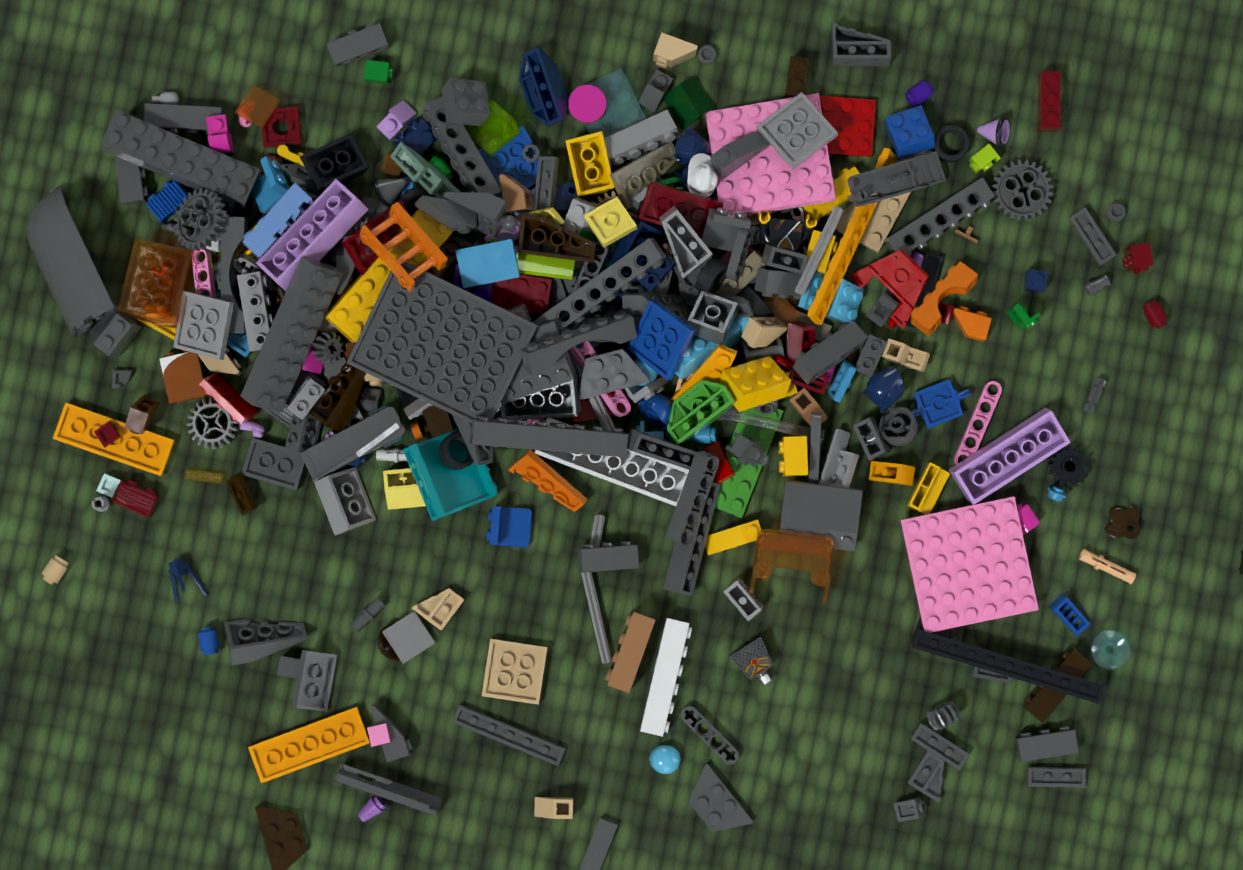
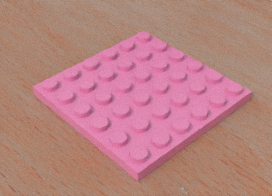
[706,93,836,215]
[900,496,1039,633]

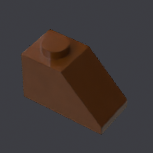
[124,396,160,434]

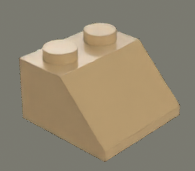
[653,33,698,68]

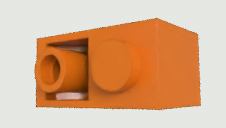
[953,306,992,342]

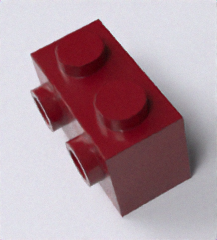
[1122,242,1154,275]

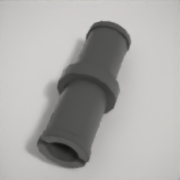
[350,597,385,633]

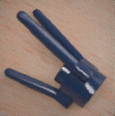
[168,559,208,603]

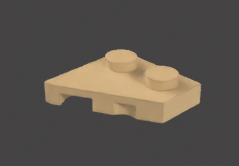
[412,588,465,631]

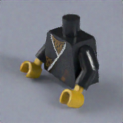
[758,210,817,252]

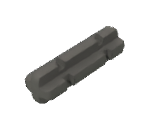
[1083,377,1107,414]

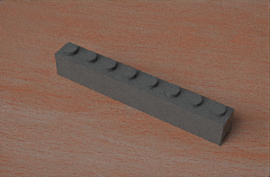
[470,416,628,457]

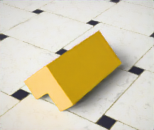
[906,462,950,515]

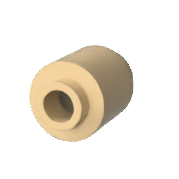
[41,555,69,585]

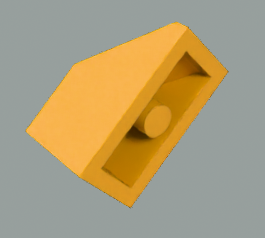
[869,461,915,486]

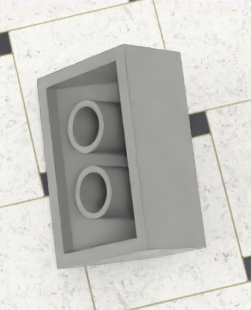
[314,467,376,536]

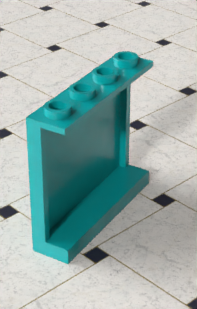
[403,428,498,521]

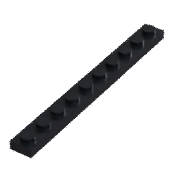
[912,629,1105,704]

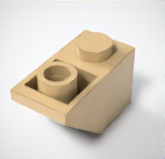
[198,346,242,375]
[534,797,573,819]

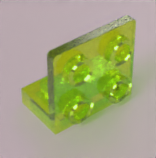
[469,99,520,155]

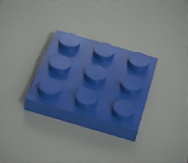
[478,126,538,199]
[627,300,695,380]

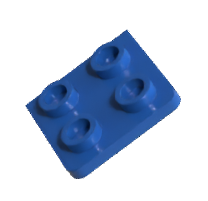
[487,506,532,547]

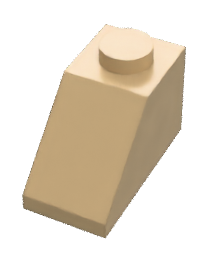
[741,317,788,348]

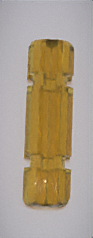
[185,470,223,484]

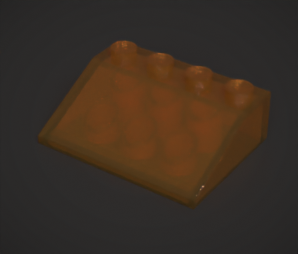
[117,239,193,329]

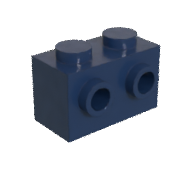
[628,253,675,292]

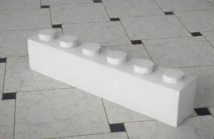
[640,618,692,737]

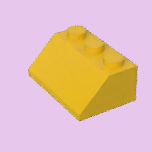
[566,131,615,198]

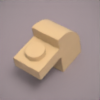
[882,339,930,372]

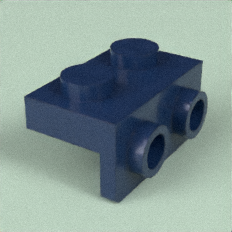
[393,117,437,155]

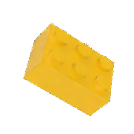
[719,356,791,412]

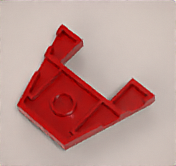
[849,249,929,329]

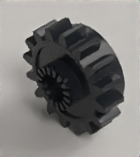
[1047,446,1090,488]

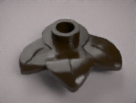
[1104,505,1141,539]

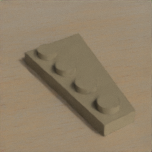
[609,141,677,209]

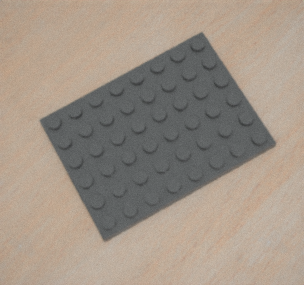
[347,258,538,423]

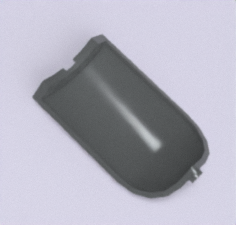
[26,187,118,338]

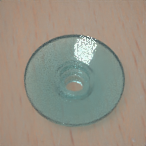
[1091,631,1130,669]

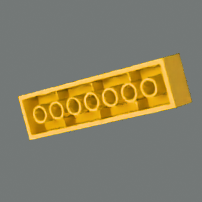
[324,209,454,343]

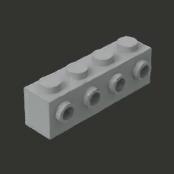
[604,110,679,167]
[237,271,274,352]

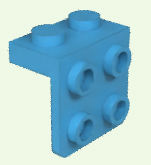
[253,156,290,213]

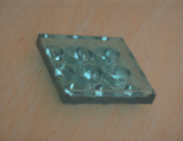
[570,68,646,138]

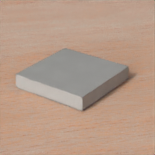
[382,611,435,664]

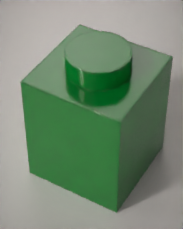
[364,60,393,85]

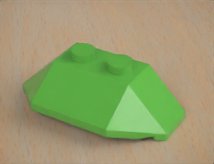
[667,379,736,445]

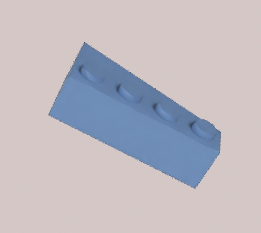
[243,183,313,259]

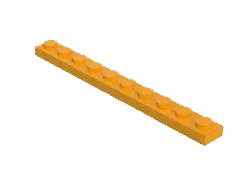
[807,148,898,325]

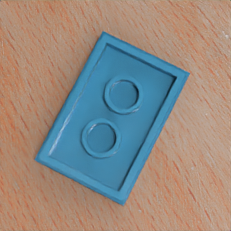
[455,239,521,288]

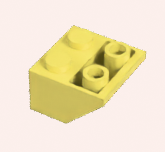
[383,468,426,510]

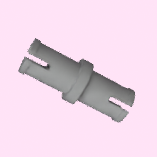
[92,496,112,512]

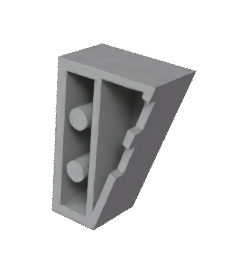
[659,206,713,279]

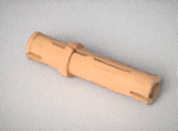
[1079,549,1136,584]

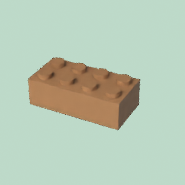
[605,611,655,693]

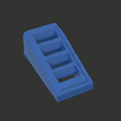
[1049,594,1091,636]

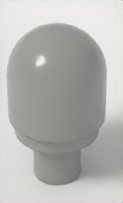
[152,92,179,105]

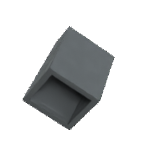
[89,305,143,356]

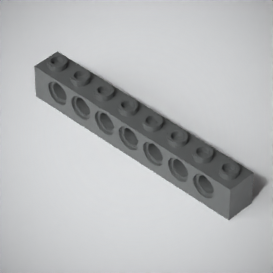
[532,238,666,334]

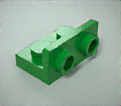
[1006,303,1041,330]

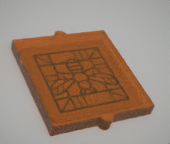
[235,85,280,128]

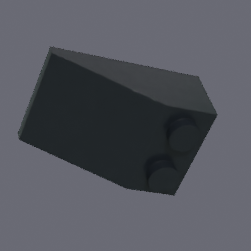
[300,134,369,191]

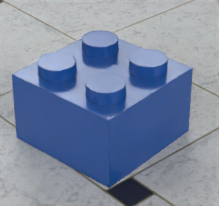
[885,105,935,160]

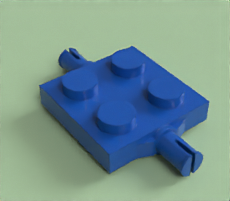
[910,379,970,429]

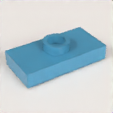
[828,360,856,403]

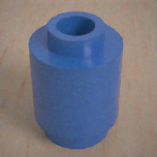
[198,627,220,656]

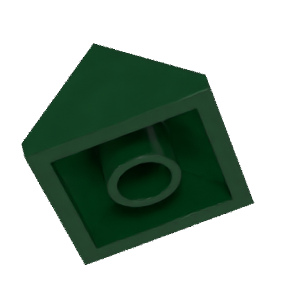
[663,77,716,130]

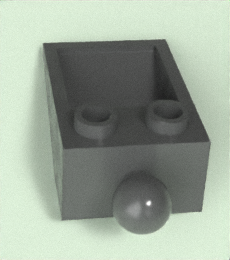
[443,192,517,236]

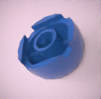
[638,393,673,431]

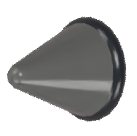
[373,178,407,207]

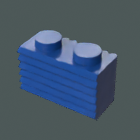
[146,180,189,223]

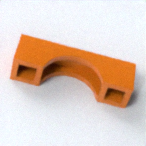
[911,261,978,337]

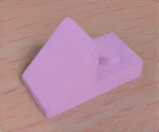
[376,100,417,141]

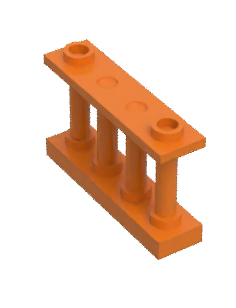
[360,202,448,292]

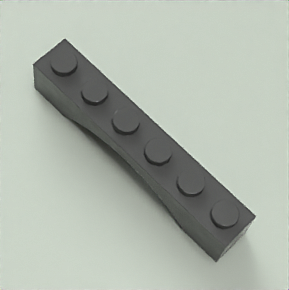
[218,217,248,333]
[520,311,637,376]

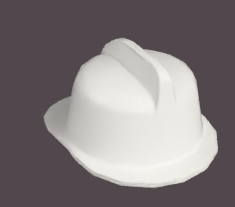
[687,153,718,197]

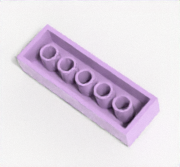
[256,179,368,291]
[949,408,1071,505]

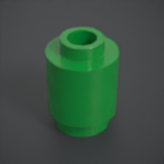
[429,155,454,181]

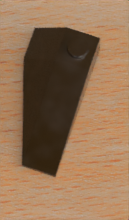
[517,214,596,263]
[309,362,366,432]

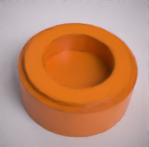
[410,422,424,441]

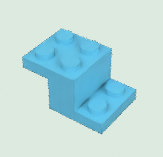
[798,271,864,324]

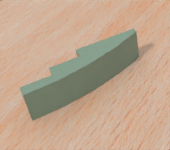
[390,142,460,199]

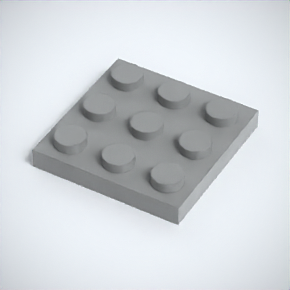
[756,92,838,170]
[173,291,234,360]

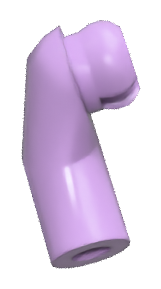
[239,421,265,438]

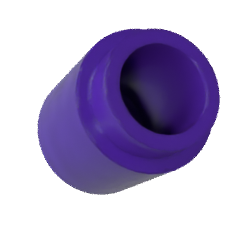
[904,80,934,107]

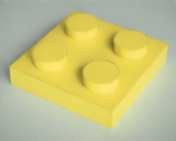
[584,197,637,247]

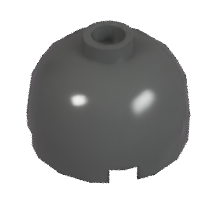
[878,407,918,446]

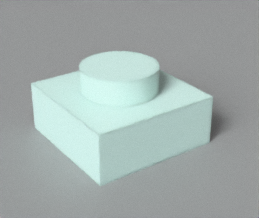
[96,473,121,499]

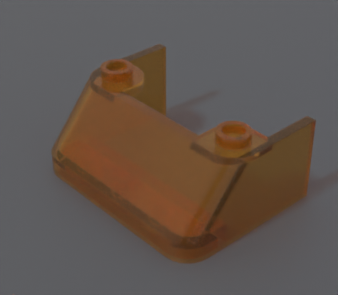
[749,529,834,603]

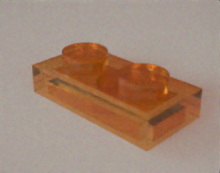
[762,294,801,327]

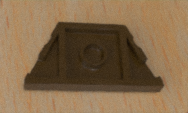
[255,805,308,870]

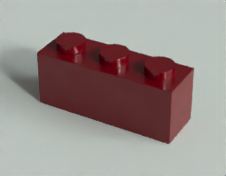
[1038,71,1060,132]

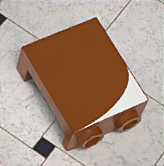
[159,350,209,405]

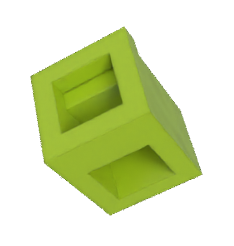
[969,144,1001,173]

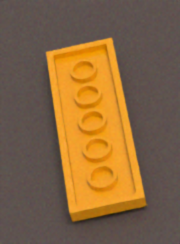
[53,402,175,476]
[248,707,370,783]

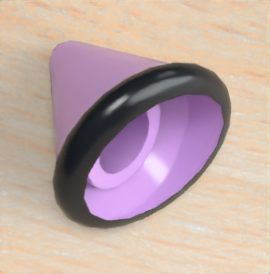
[977,116,1010,148]

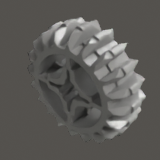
[187,397,239,449]

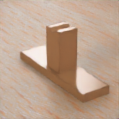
[955,226,978,243]

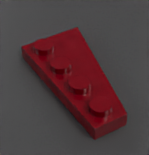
[341,201,410,275]

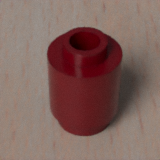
[1142,300,1169,329]

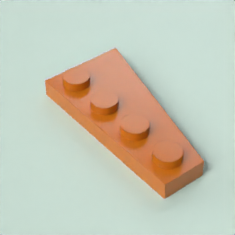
[508,449,588,512]

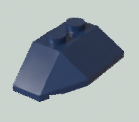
[519,47,569,126]

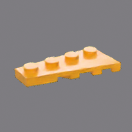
[671,344,737,401]

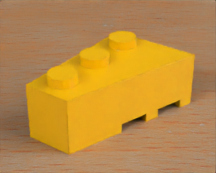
[801,166,860,222]

